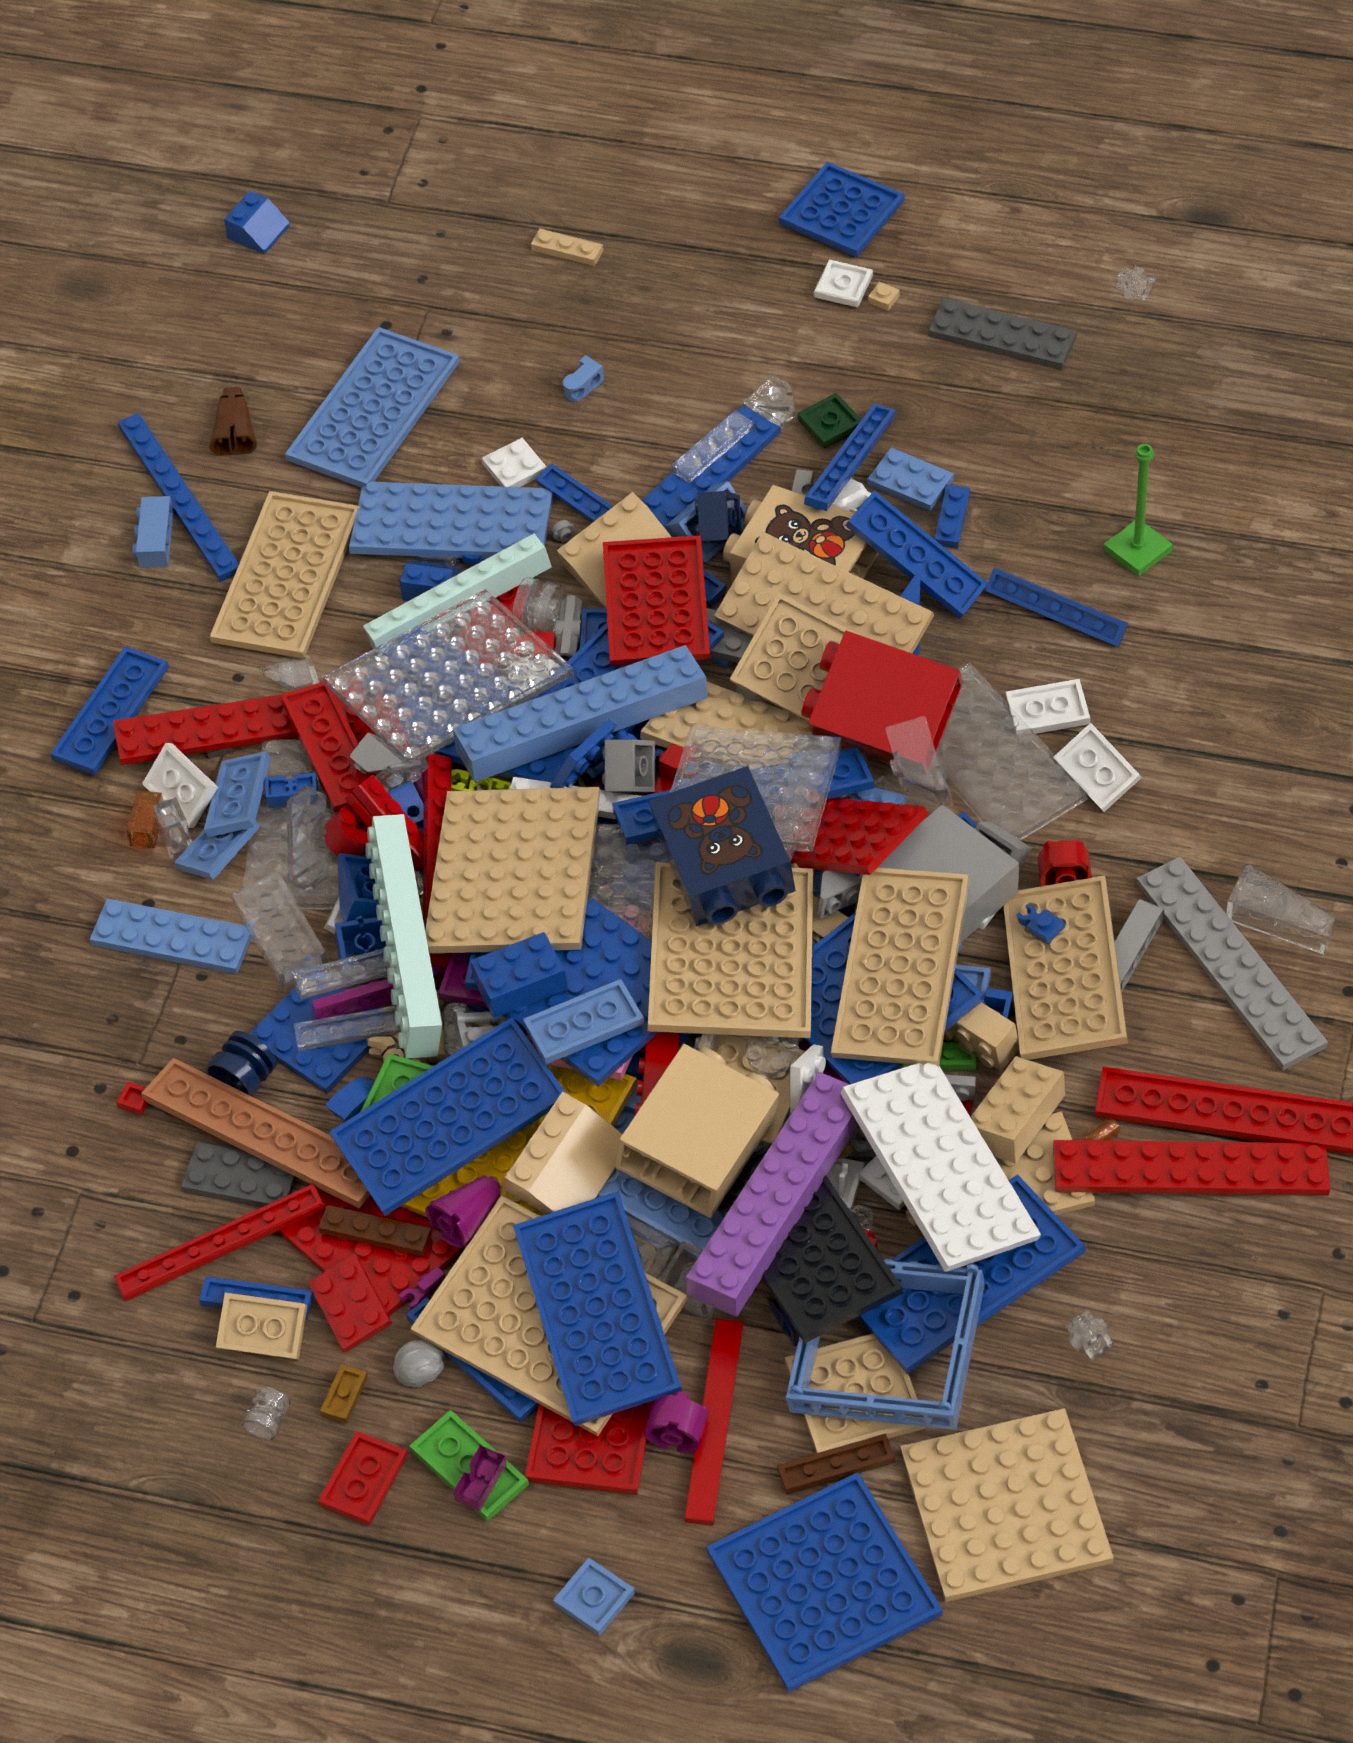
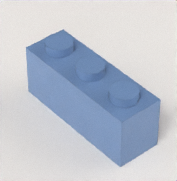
[133,496,174,568]

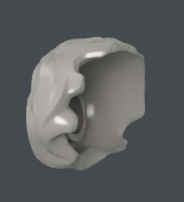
[393,1340,444,1388]

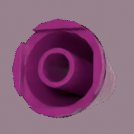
[426,1175,501,1248]

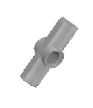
[554,595,583,666]

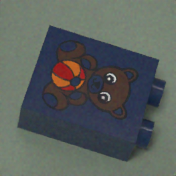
[649,766,796,926]

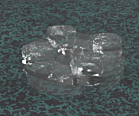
[746,1036,800,1078]

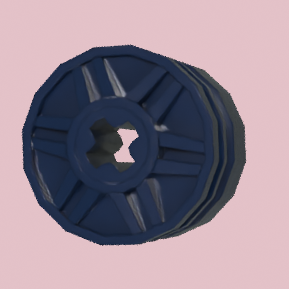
[205,1031,277,1097]

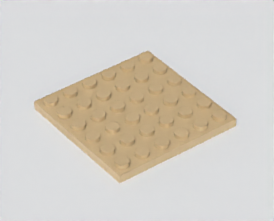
[900,1408,1114,1602]

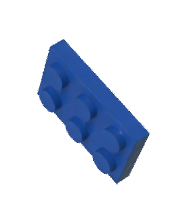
[550,719,617,788]

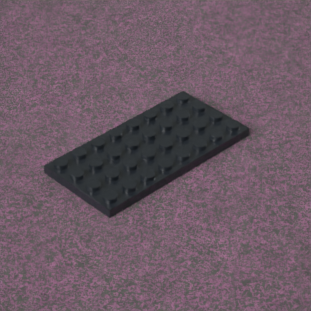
[717,1143,903,1343]

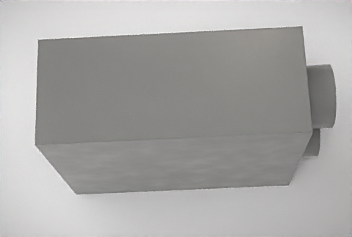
[854,804,1019,944]

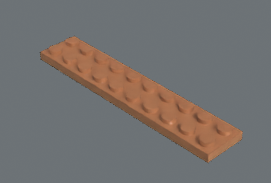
[141,1058,370,1208]

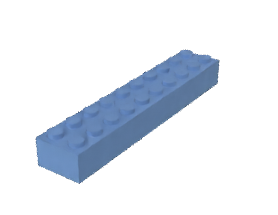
[453,645,708,782]

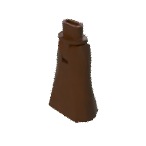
[209,387,257,456]

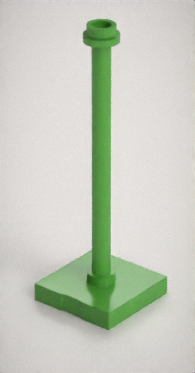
[1103,444,1173,577]

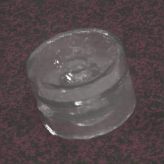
[512,577,563,632]

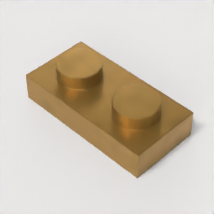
[320,1364,368,1424]

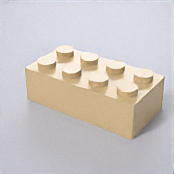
[970,1056,1065,1164]

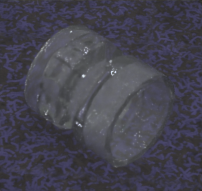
[242,1387,291,1440]

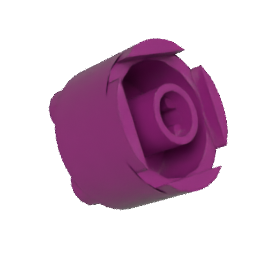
[645,1391,709,1453]

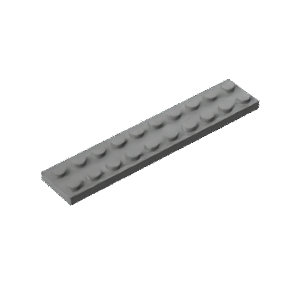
[1136,856,1328,1071]

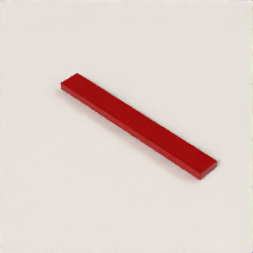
[114,1183,325,1302]
[685,1319,744,1526]

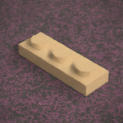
[531,228,603,266]

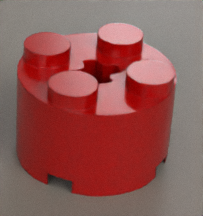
[324,803,369,857]
[1037,840,1092,886]

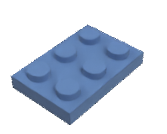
[867,448,954,512]
[174,821,260,880]

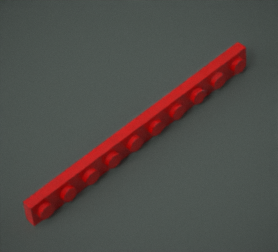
[423,751,452,968]

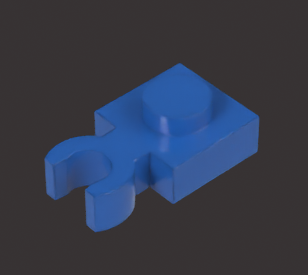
[1016,904,1065,944]

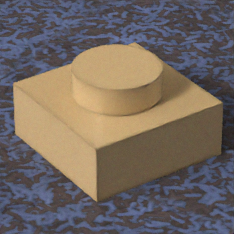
[868,282,900,311]

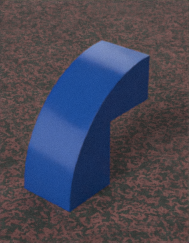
[325,1077,375,1122]

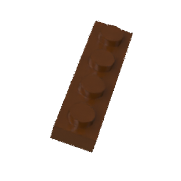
[318,1205,432,1257]
[777,1433,895,1495]

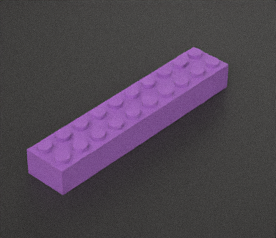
[686,1072,859,1317]

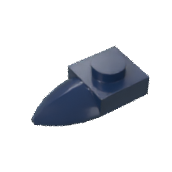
[767,1297,800,1347]

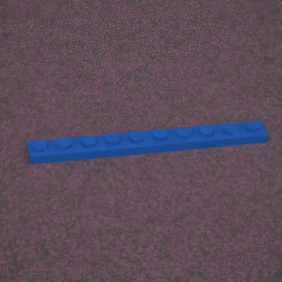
[118,413,239,582]
[536,463,727,607]

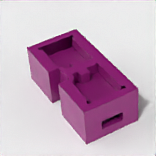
[453,1445,507,1511]

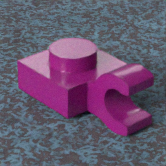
[399,1266,446,1311]

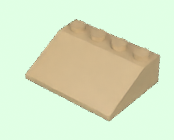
[557,492,671,609]
[504,1091,623,1214]

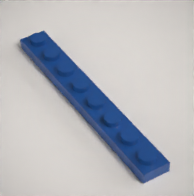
[804,404,896,511]

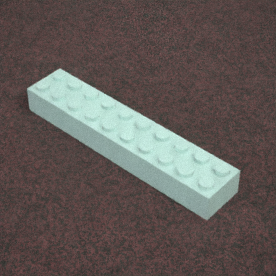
[366,814,442,1059]

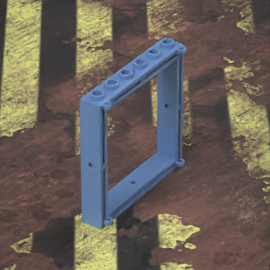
[786,1259,985,1430]

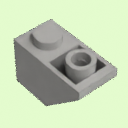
[816,870,862,919]

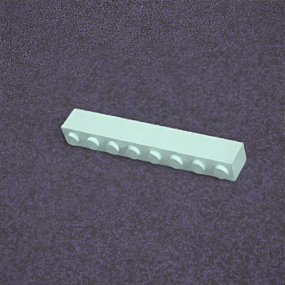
[363,534,552,660]

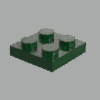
[797,393,862,448]

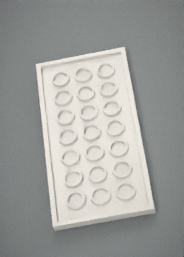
[840,1063,1041,1272]

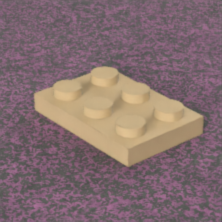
[216,1293,307,1360]

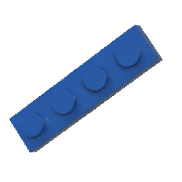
[199,1276,314,1320]

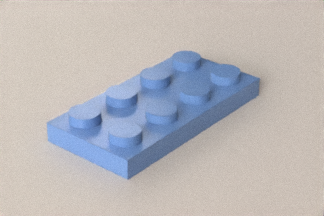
[204,751,271,837]
[523,979,644,1064]

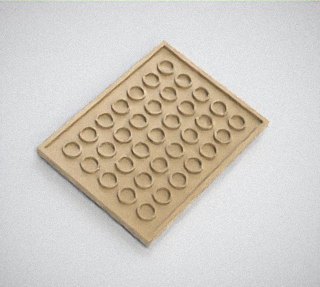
[425,787,600,953]
[648,862,813,1038]
[411,1196,688,1436]

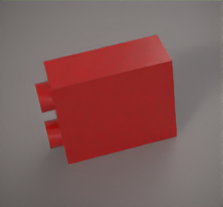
[801,630,963,776]

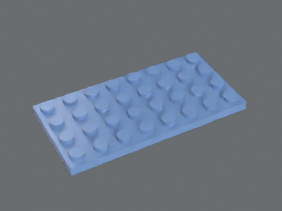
[285,327,460,488]
[349,482,553,559]

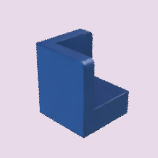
[985,988,1013,1020]

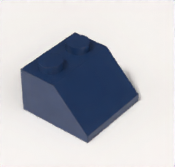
[695,491,741,544]

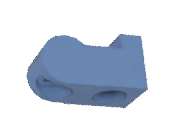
[563,355,604,402]

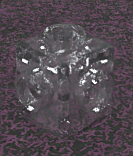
[1116,265,1156,301]
[1065,1309,1114,1361]

